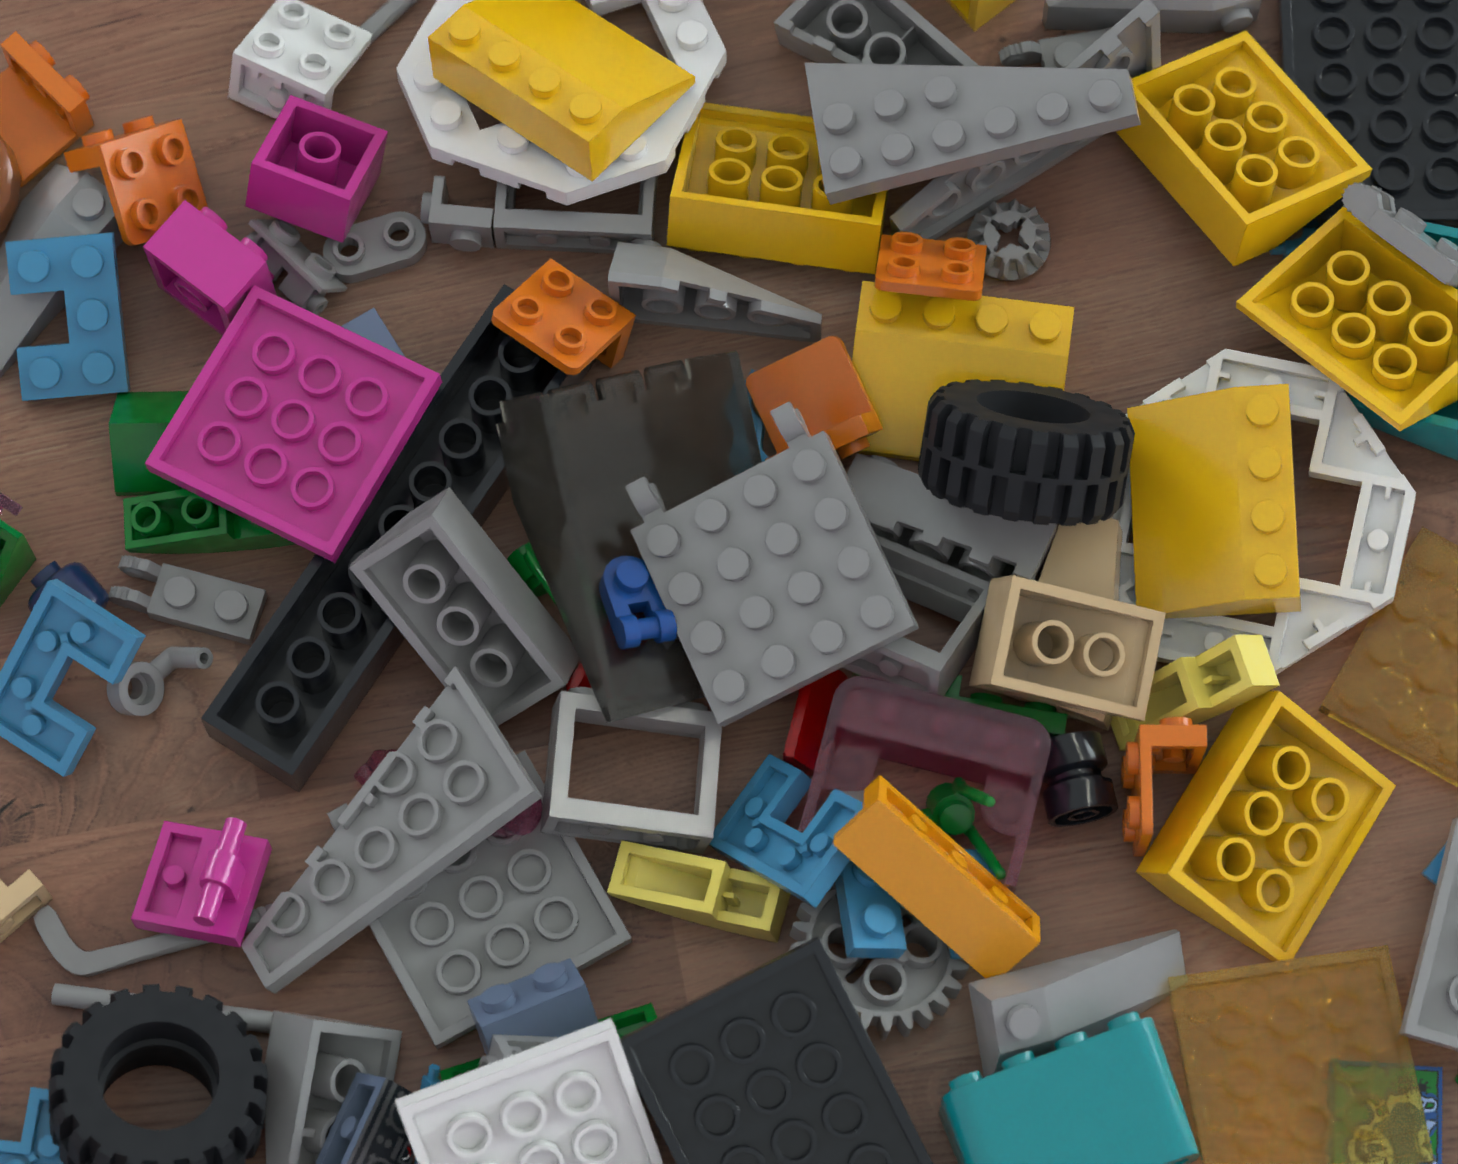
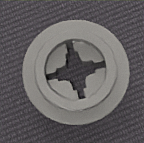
[967,199,1051,281]

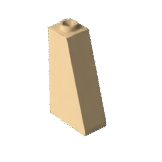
[1006,516,1123,730]

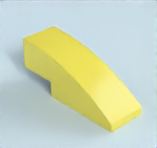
[1111,635,1280,751]
[607,840,790,943]

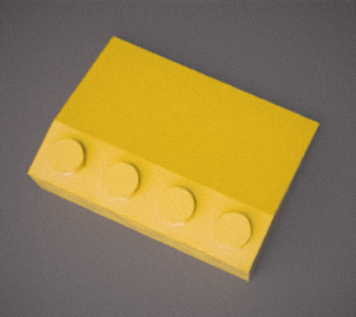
[428,0,695,182]
[1116,31,1372,266]
[666,102,889,274]
[1236,207,1458,431]
[852,281,1075,461]
[1127,384,1301,619]
[1135,691,1396,968]

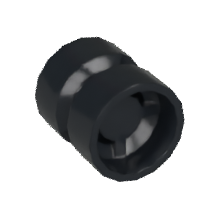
[1032,731,1119,827]

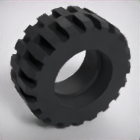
[918,379,1135,526]
[49,984,268,1164]

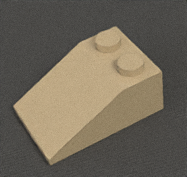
[969,575,1166,721]

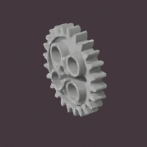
[789,882,969,1040]

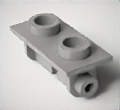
[246,218,348,315]

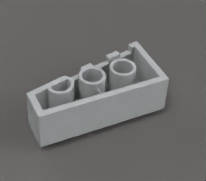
[773,0,979,66]
[847,453,1057,582]

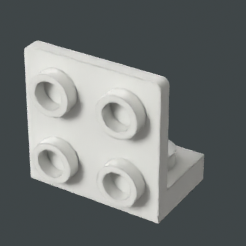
[228,0,372,119]

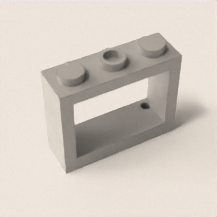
[493,122,658,254]
[842,534,990,708]
[540,687,722,854]

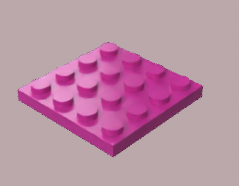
[145,285,442,563]

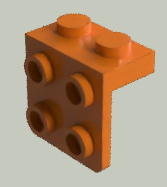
[0,31,94,188]
[64,115,208,246]
[874,232,987,301]
[491,259,636,375]
[746,336,883,460]
[1121,717,1207,857]

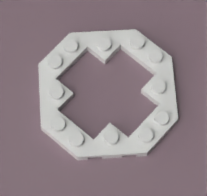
[396,0,727,205]
[1112,349,1416,675]

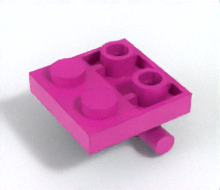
[131,817,272,948]

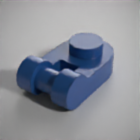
[599,556,677,649]

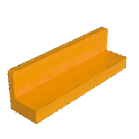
[833,775,1040,978]

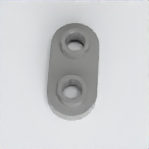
[323,211,427,283]

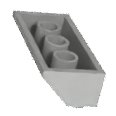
[349,487,582,726]

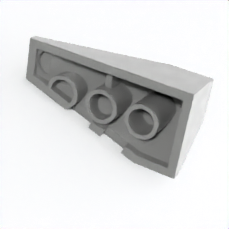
[1042,0,1262,34]
[0,164,123,378]
[608,239,822,343]
[968,929,1187,1077]
[265,1011,402,1164]

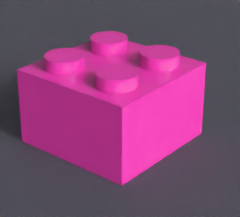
[245,95,388,243]
[143,200,277,336]

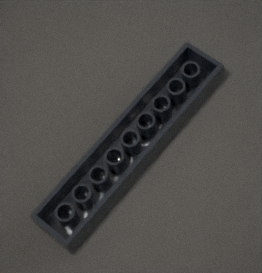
[201,284,596,792]

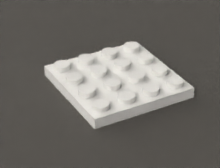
[395,1018,663,1164]

